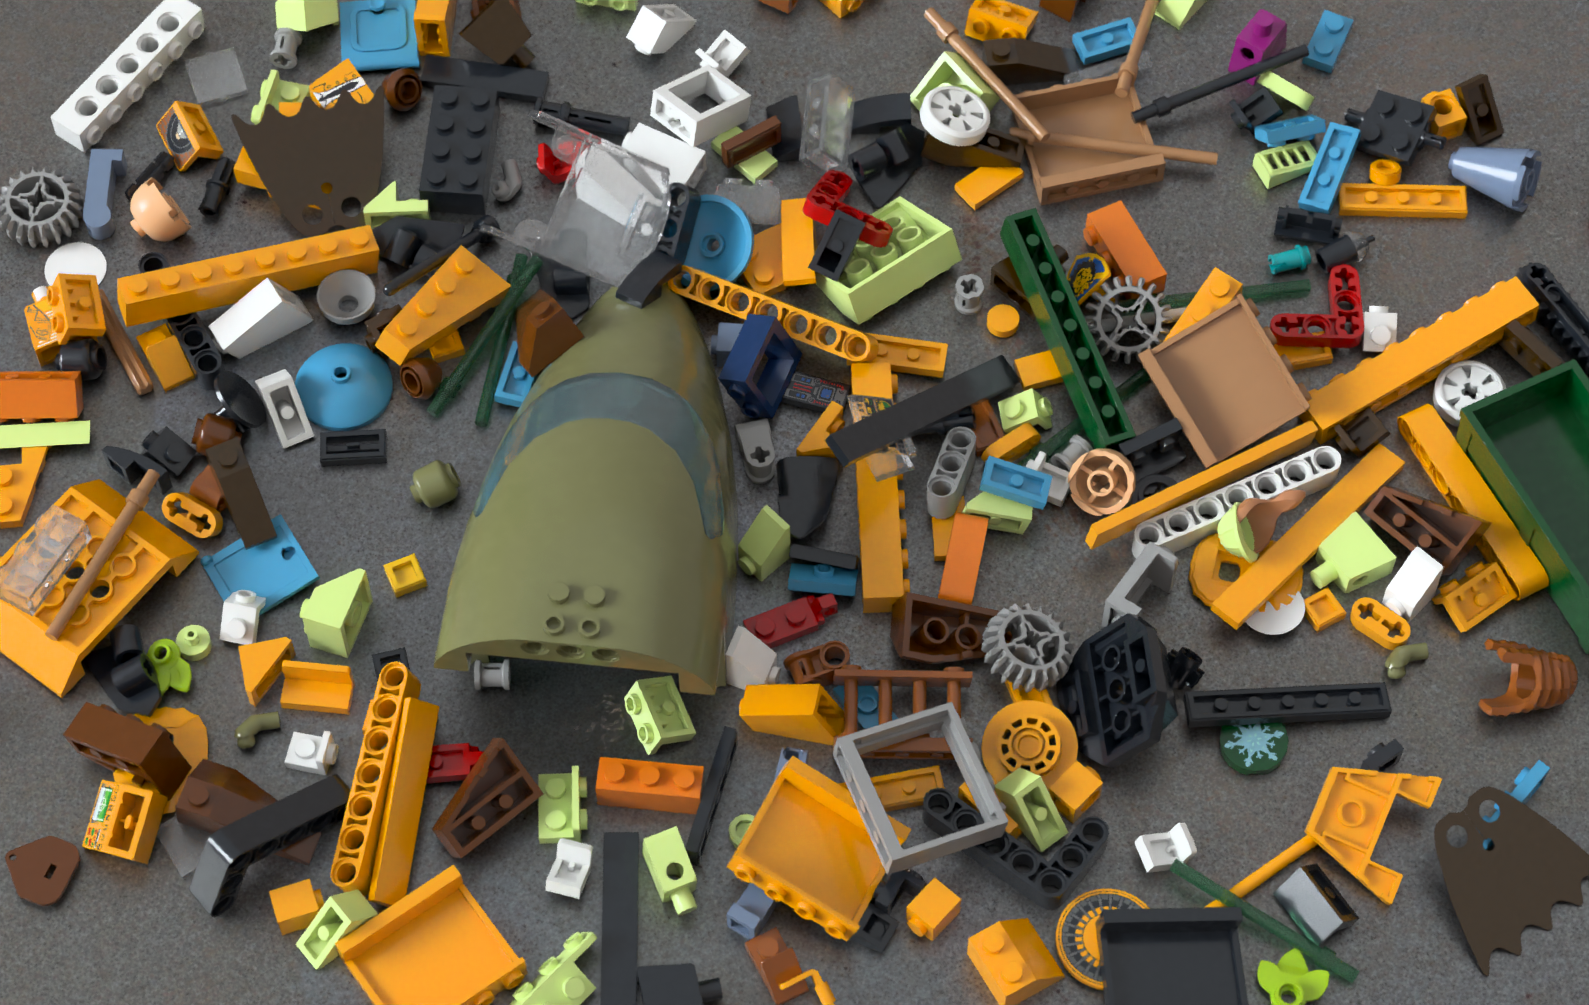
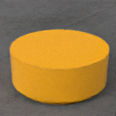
[1369,159,1402,185]
[987,304,1020,338]

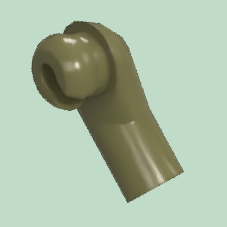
[1385,642,1429,679]
[234,711,281,749]

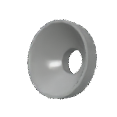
[317,269,376,325]

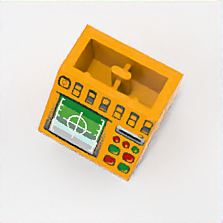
[82,780,168,865]

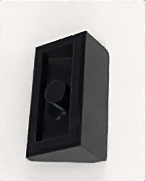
[766,95,805,161]

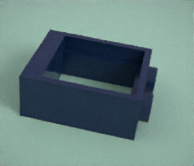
[718,314,802,419]

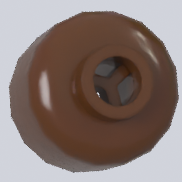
[191,413,242,456]

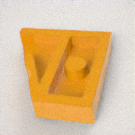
[741,223,786,296]

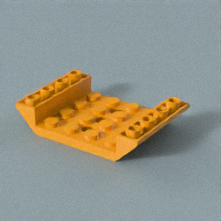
[0,479,199,698]

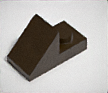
[1455,74,1505,145]

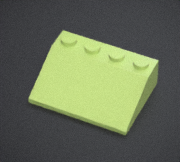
[816,196,962,325]

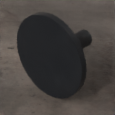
[213,371,266,434]

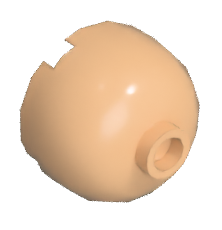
[130,177,192,242]
[1068,448,1136,516]

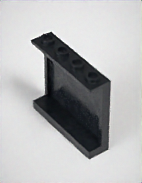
[1095,907,1249,1005]

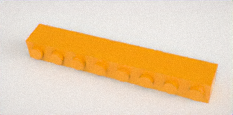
[117,225,379,327]
[1299,276,1539,445]
[851,362,910,613]

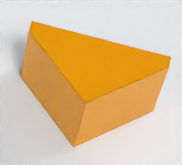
[238,637,296,707]

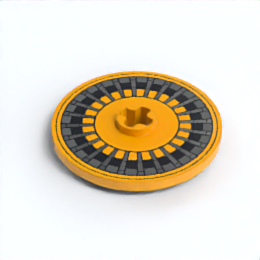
[1055,888,1150,990]

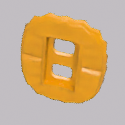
[1188,533,1304,612]
[113,707,208,814]

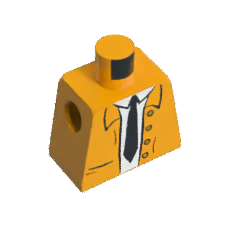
[309,58,374,110]

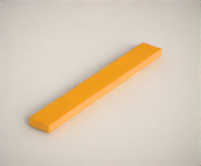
[1085,421,1318,550]
[1210,443,1405,630]

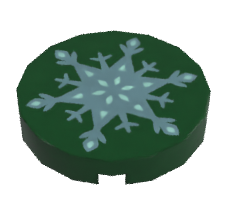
[1219,723,1289,775]

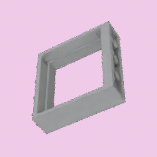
[832,702,1008,875]

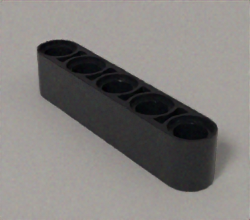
[138,252,225,390]

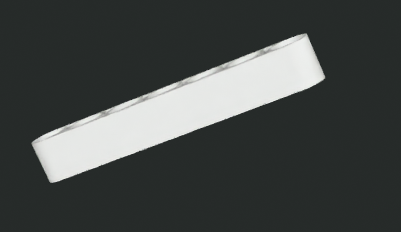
[1132,446,1342,559]

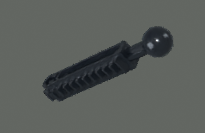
[1515,263,1589,378]

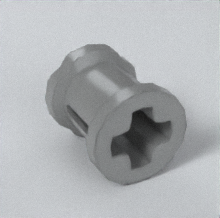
[269,27,302,69]
[954,274,984,315]
[1051,435,1094,472]
[474,660,511,690]

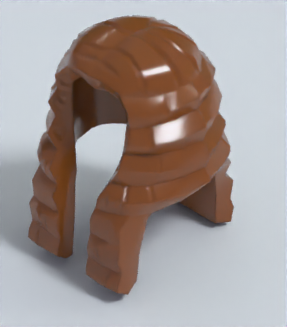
[1478,638,1578,717]

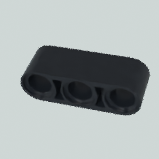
[646,182,701,265]

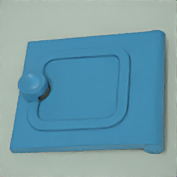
[340,0,421,71]
[200,514,320,616]

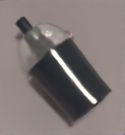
[1315,231,1375,274]

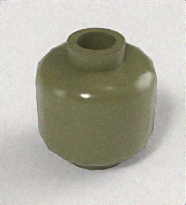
[410,460,462,509]

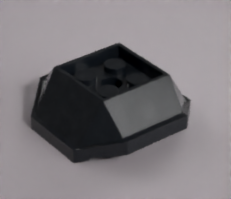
[1056,613,1178,768]

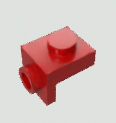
[536,141,586,184]

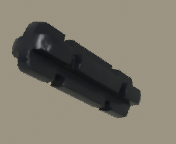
[125,151,175,202]

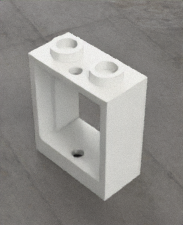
[650,64,751,147]

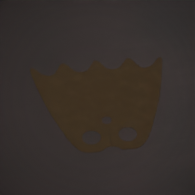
[231,86,384,236]
[1434,786,1589,976]

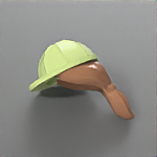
[1217,489,1306,563]

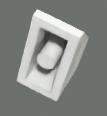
[627,4,697,55]
[255,369,314,448]
[1382,546,1444,623]
[725,625,781,690]

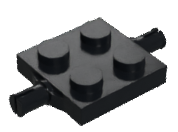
[1344,90,1446,167]

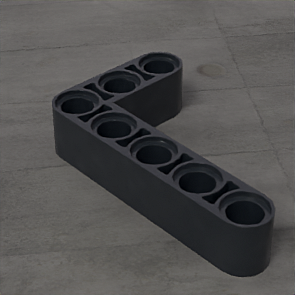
[189,774,351,917]
[922,788,1109,910]

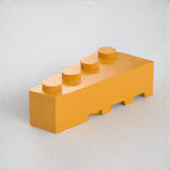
[375,245,511,366]

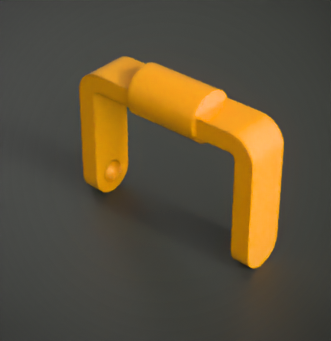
[779,969,836,1005]

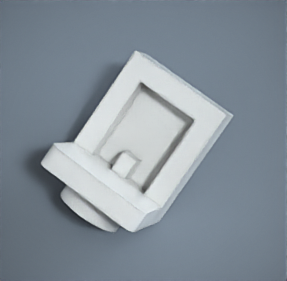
[695,30,750,78]
[1361,306,1397,352]
[1026,451,1070,507]
[219,590,266,645]
[1134,822,1197,873]
[545,838,593,899]

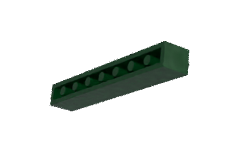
[1000,208,1136,451]

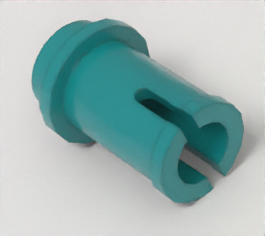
[1268,244,1311,275]

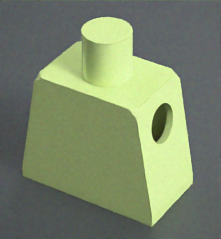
[1310,511,1397,593]
[642,826,698,915]

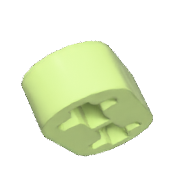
[1257,71,1315,111]

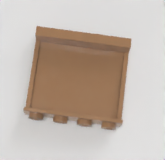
[1012,73,1166,205]
[1138,293,1312,470]

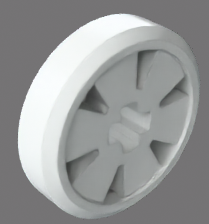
[920,86,990,146]
[1433,361,1506,427]

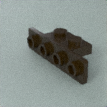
[1497,319,1566,376]

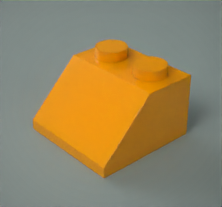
[967,918,1065,1005]

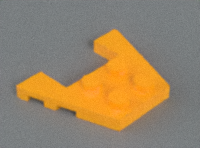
[0,446,52,529]
[1305,767,1442,905]

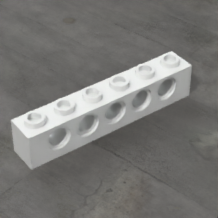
[50,0,206,153]

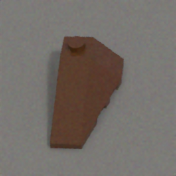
[515,289,584,378]
[890,592,1013,664]
[175,759,322,866]

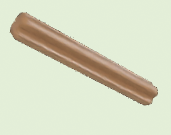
[99,289,153,396]

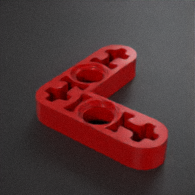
[802,170,893,248]
[1269,264,1364,348]

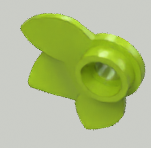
[145,638,192,695]
[1257,948,1329,1005]

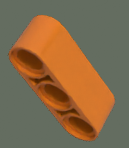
[938,512,989,605]

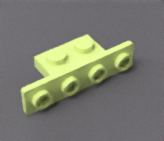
[509,932,597,1005]

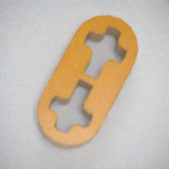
[981,423,1041,463]
[162,492,223,538]
[1350,597,1411,650]

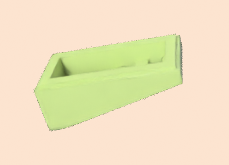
[1252,140,1317,189]

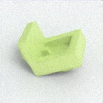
[998,388,1053,434]

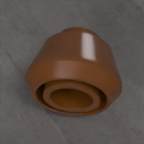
[382,68,422,111]
[400,357,442,400]

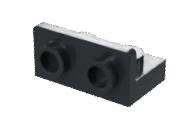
[1116,418,1186,483]

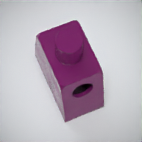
[1228,9,1287,86]

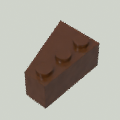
[63,702,192,801]

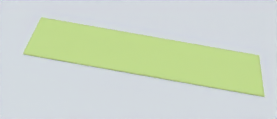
[0,420,90,449]

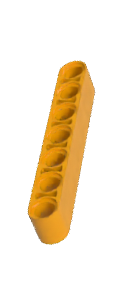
[668,265,879,363]
[1397,403,1549,601]
[330,661,421,896]

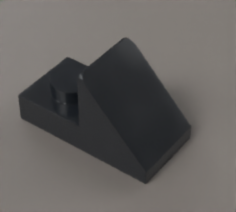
[808,209,866,282]

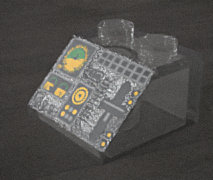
[847,394,917,482]

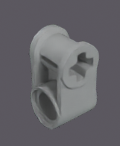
[734,418,775,484]

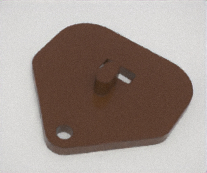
[5,836,80,906]

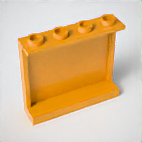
[727,756,912,941]
[335,864,528,1005]

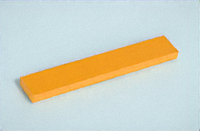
[368,697,440,907]

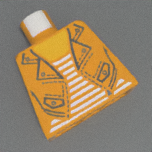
[24,286,99,367]

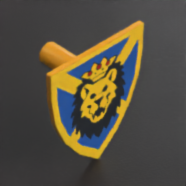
[1066,253,1116,306]

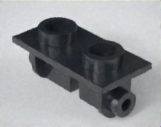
[1274,205,1343,244]

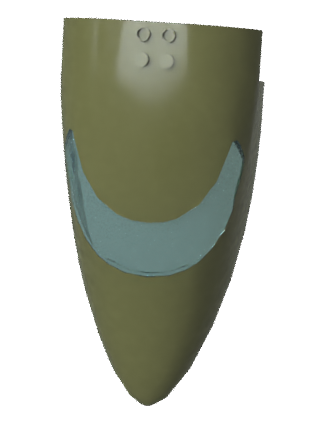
[434,277,738,695]

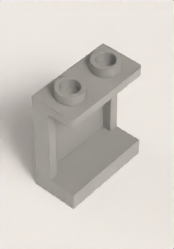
[1101,541,1179,630]

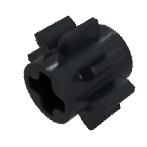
[1167,647,1205,690]

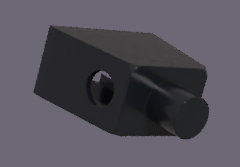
[636,963,723,1005]

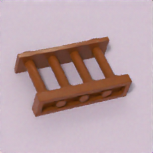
[833,665,973,760]

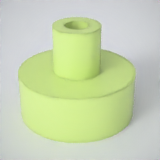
[176,625,212,661]

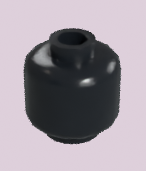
[55,338,107,381]

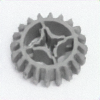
[0,166,84,249]
[1084,275,1173,364]
[981,603,1074,693]

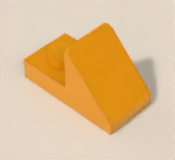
[136,323,195,392]
[796,401,845,458]

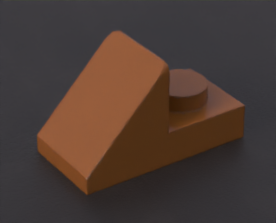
[745,927,809,1005]

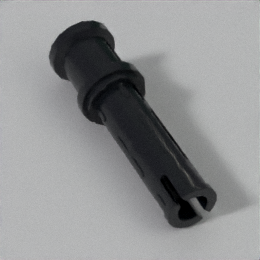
[533,97,630,137]

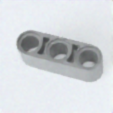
[927,427,976,519]

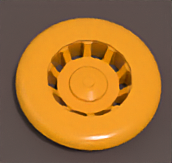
[981,700,1078,791]

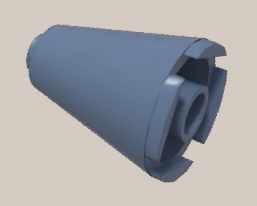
[1448,147,1542,212]

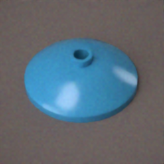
[666,195,754,291]
[295,343,393,431]

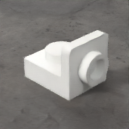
[284,731,338,776]

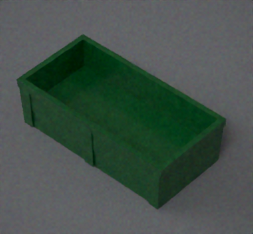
[1456,359,1589,655]

